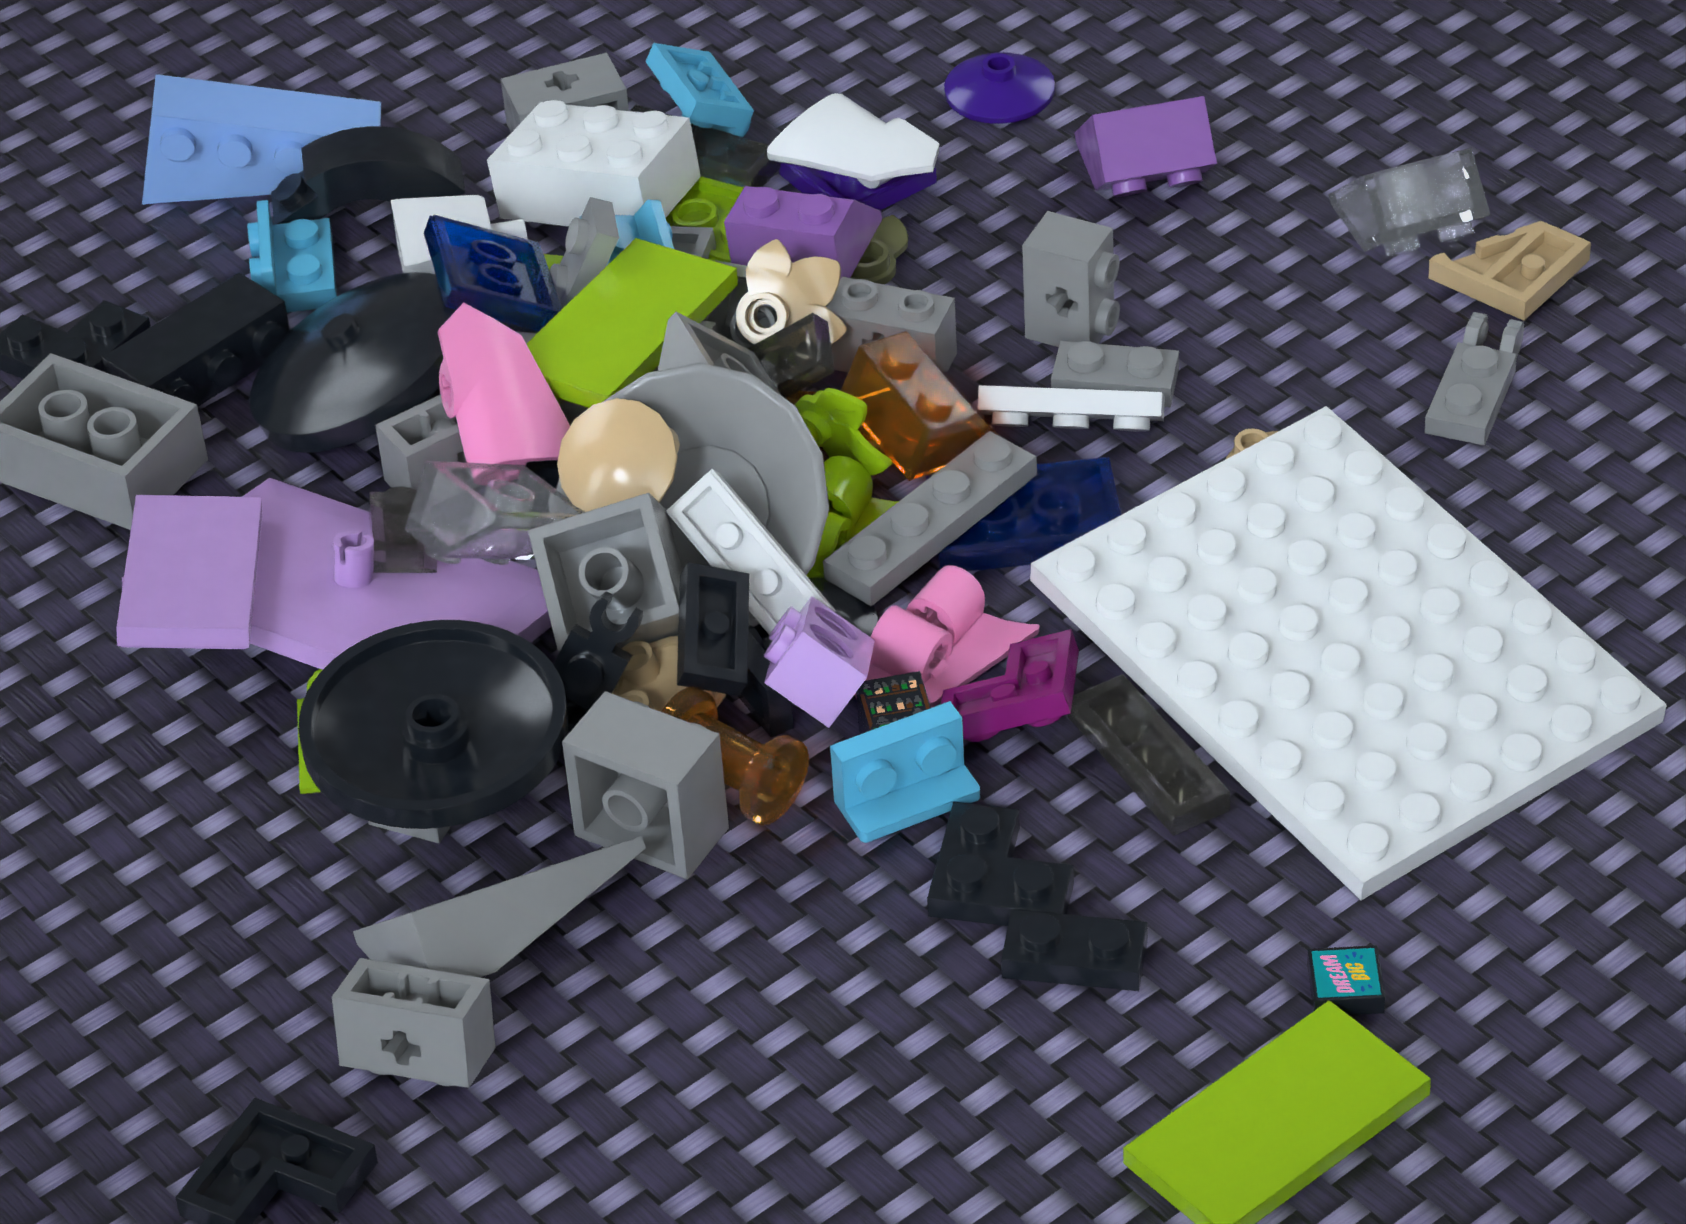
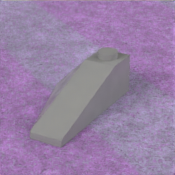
[353,836,646,978]

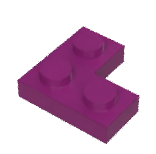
[941,629,1079,742]

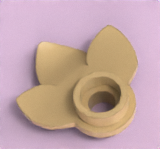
[736,239,847,352]

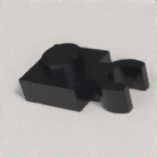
[553,591,643,710]

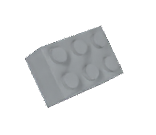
[0,353,208,530]

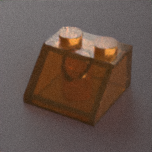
[841,331,1001,481]

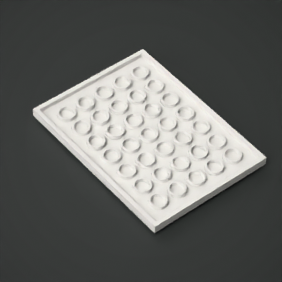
[1030,406,1667,900]

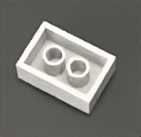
[487,100,701,227]

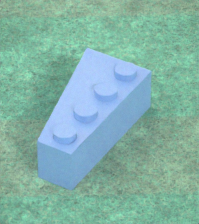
[142,74,381,205]

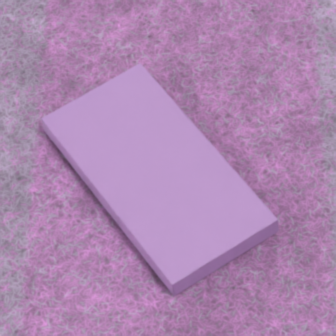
[116,495,262,649]

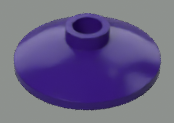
[944,52,1055,124]

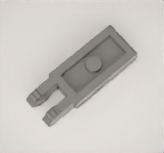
[1424,312,1525,446]

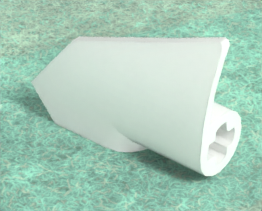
[767,93,939,189]

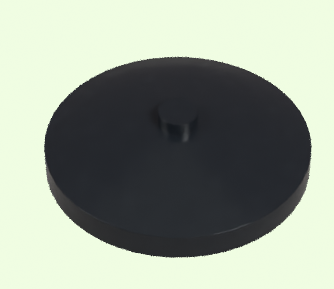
[249,272,466,453]
[298,620,568,829]

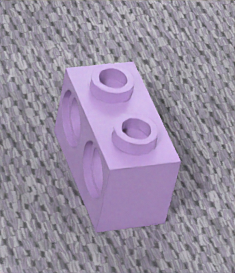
[764,596,875,728]

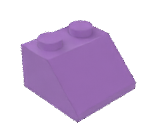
[1074,96,1217,197]
[724,186,882,279]

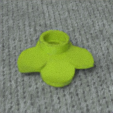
[795,388,893,475]

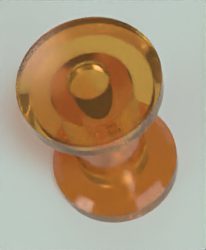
[661,687,809,825]

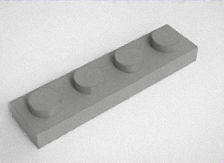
[823,431,1037,606]

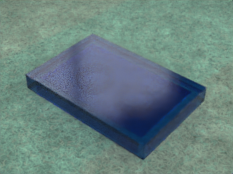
[423,215,562,331]
[926,457,1122,571]

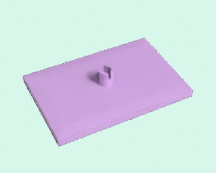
[122,478,552,670]

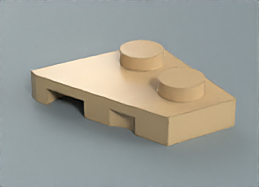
[1428,221,1591,321]

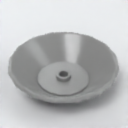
[553,363,829,636]

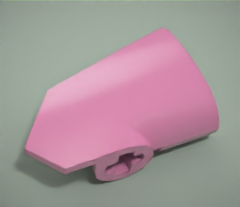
[438,302,570,483]
[854,566,1040,708]

